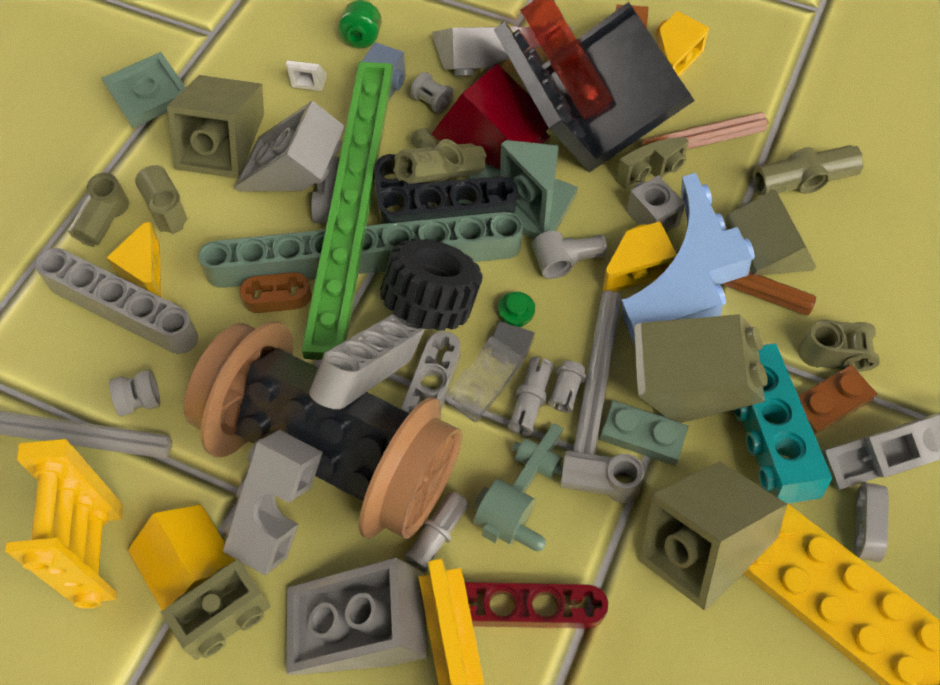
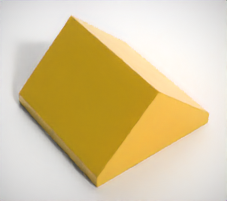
[128,504,236,611]

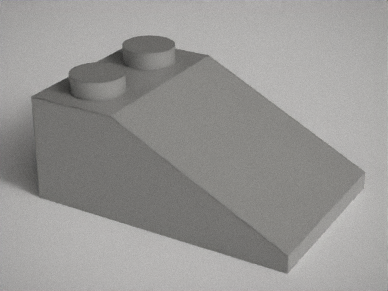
[234,100,345,192]
[286,558,428,675]

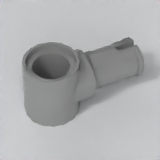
[532,231,607,279]

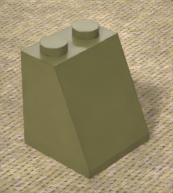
[167,75,264,178]
[634,314,767,423]
[640,461,787,610]

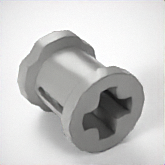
[410,72,454,114]

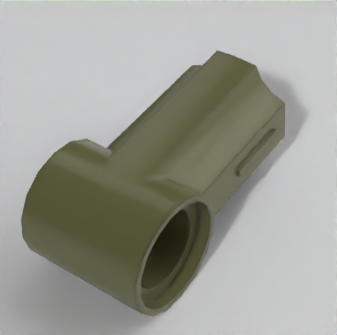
[135,165,188,234]
[68,173,129,247]

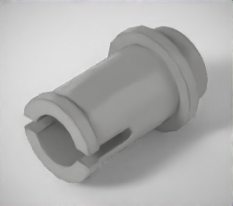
[548,361,586,413]

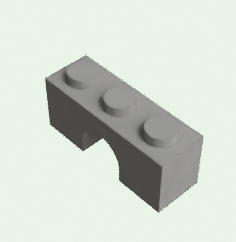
[223,430,323,575]

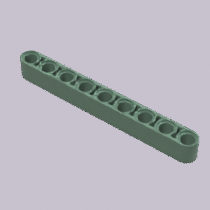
[198,212,523,288]

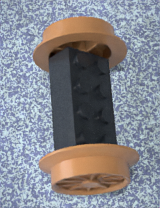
[184,322,462,539]

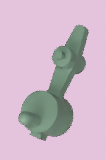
[473,424,564,551]

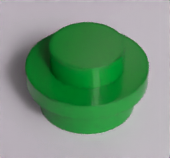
[498,292,535,327]

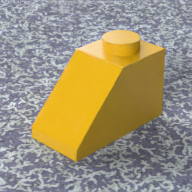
[655,10,709,76]
[602,222,677,292]

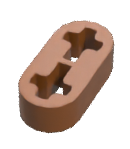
[239,272,312,313]

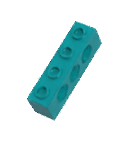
[734,343,832,504]

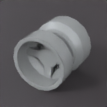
[109,369,161,416]

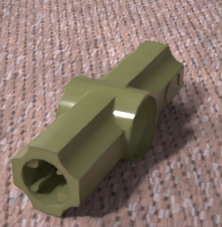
[393,139,487,184]
[753,145,864,195]

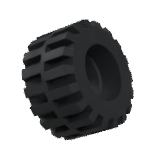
[380,238,483,331]

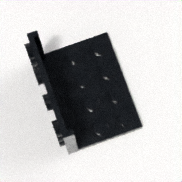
[493,2,694,172]

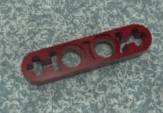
[464,582,609,629]

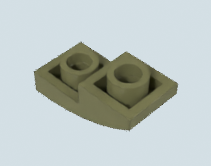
[616,137,689,189]

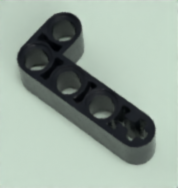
[374,154,518,224]

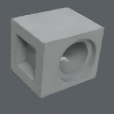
[626,175,685,232]

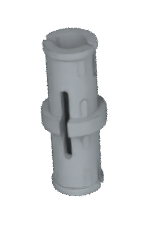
[508,357,554,436]

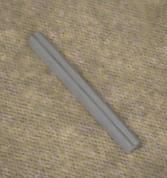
[573,290,621,455]
[0,411,172,459]

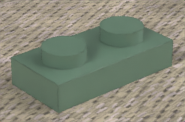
[600,400,689,466]

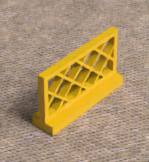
[419,558,485,685]

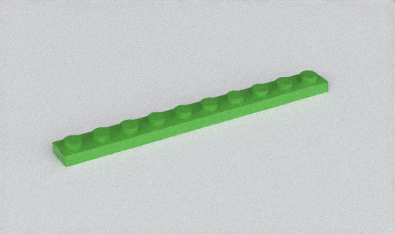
[302,62,393,360]

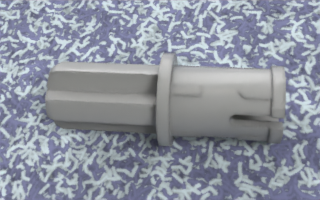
[403,492,468,572]

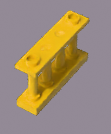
[5,439,123,609]

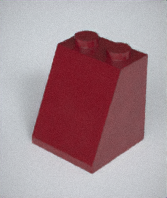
[431,64,551,170]

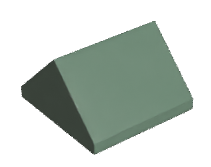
[500,140,559,233]

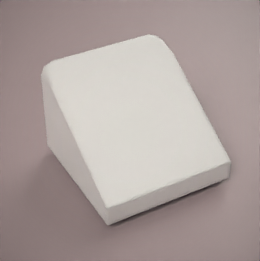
[286,60,327,91]

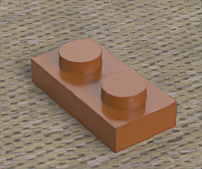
[798,365,877,435]

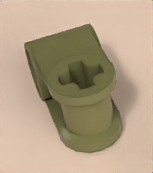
[798,320,880,372]

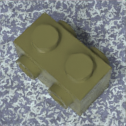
[161,559,270,660]

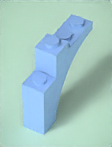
[622,172,755,347]

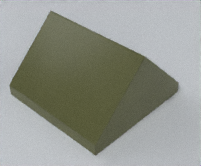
[725,189,816,276]

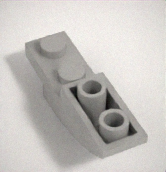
[822,412,940,490]

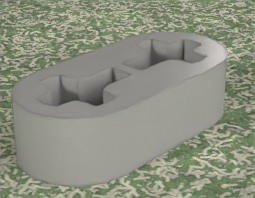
[854,482,889,562]

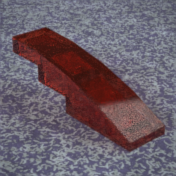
[520,0,613,119]

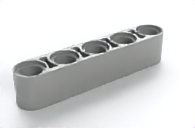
[35,248,198,354]
[309,314,425,409]

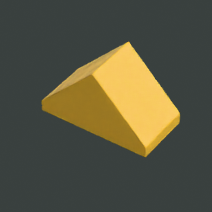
[107,222,162,298]

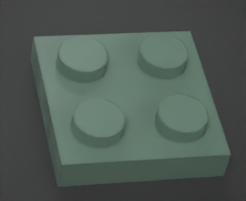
[102,52,186,128]

